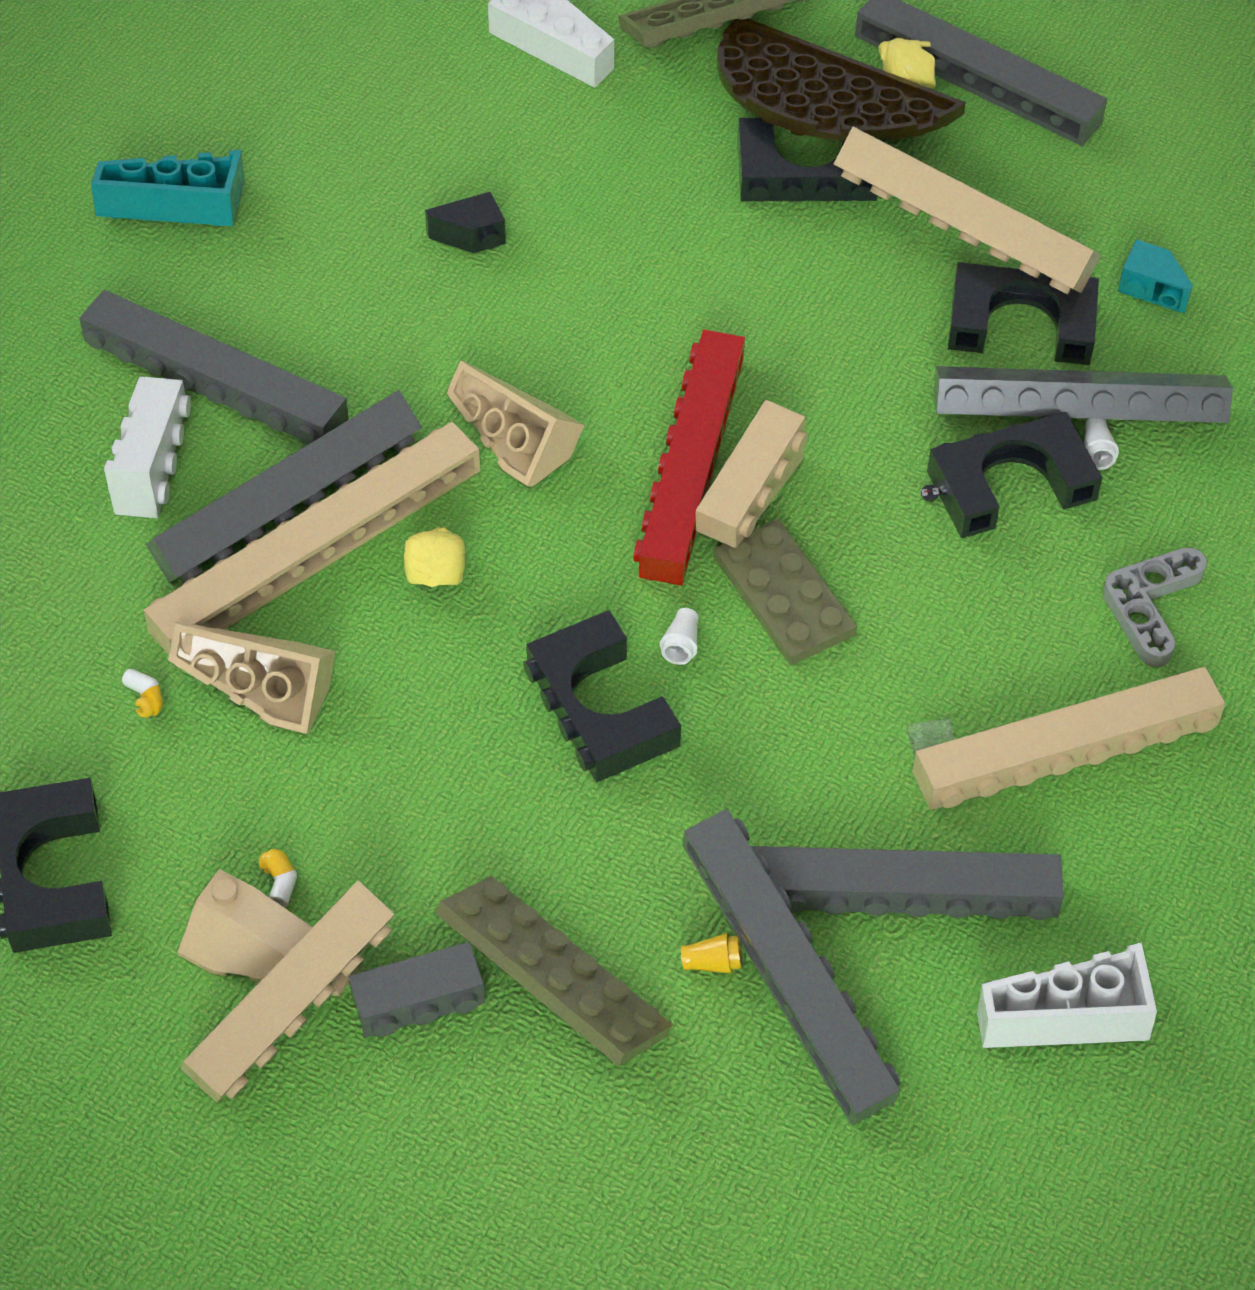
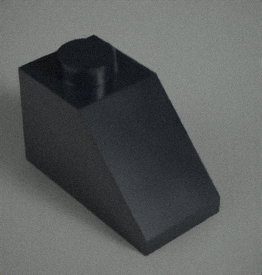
[425,191,506,253]

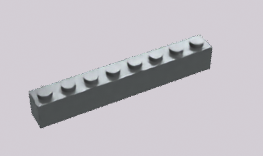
[855,0,1107,147]
[79,290,349,445]
[933,366,1233,423]
[145,390,422,583]
[682,809,901,1125]
[751,846,1064,920]

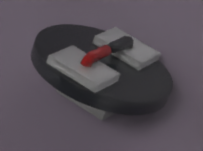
[921,485,939,501]

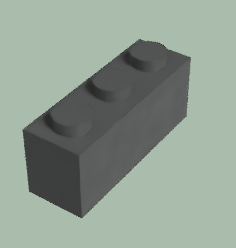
[349,942,485,1038]

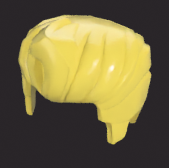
[878,38,936,89]
[404,527,466,588]

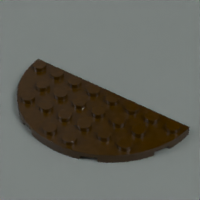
[717,19,966,142]

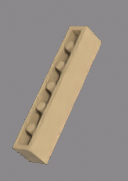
[180,880,395,1103]

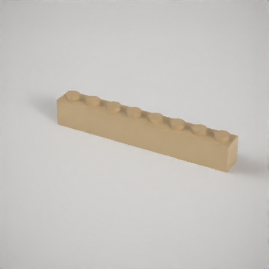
[834,127,1101,294]
[912,667,1225,810]

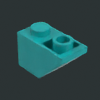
[1118,239,1193,314]

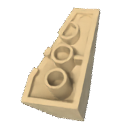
[447,360,585,487]
[168,622,336,734]
[178,869,362,997]

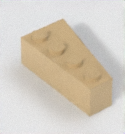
[696,400,808,548]

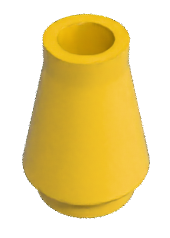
[681,932,742,974]

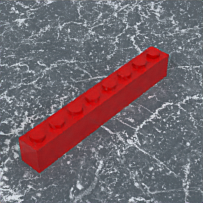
[633,329,745,586]

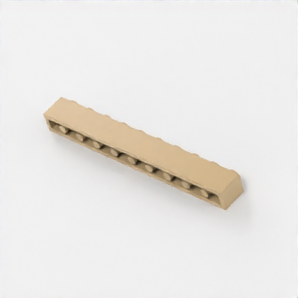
[143,422,480,655]

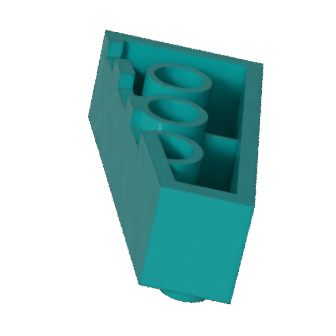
[91,150,244,226]

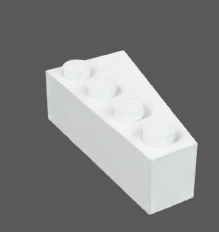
[488,0,614,88]
[104,377,191,518]
[977,942,1157,1048]

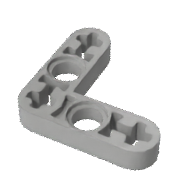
[1103,547,1207,667]

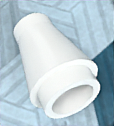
[1084,418,1119,470]
[660,608,699,665]

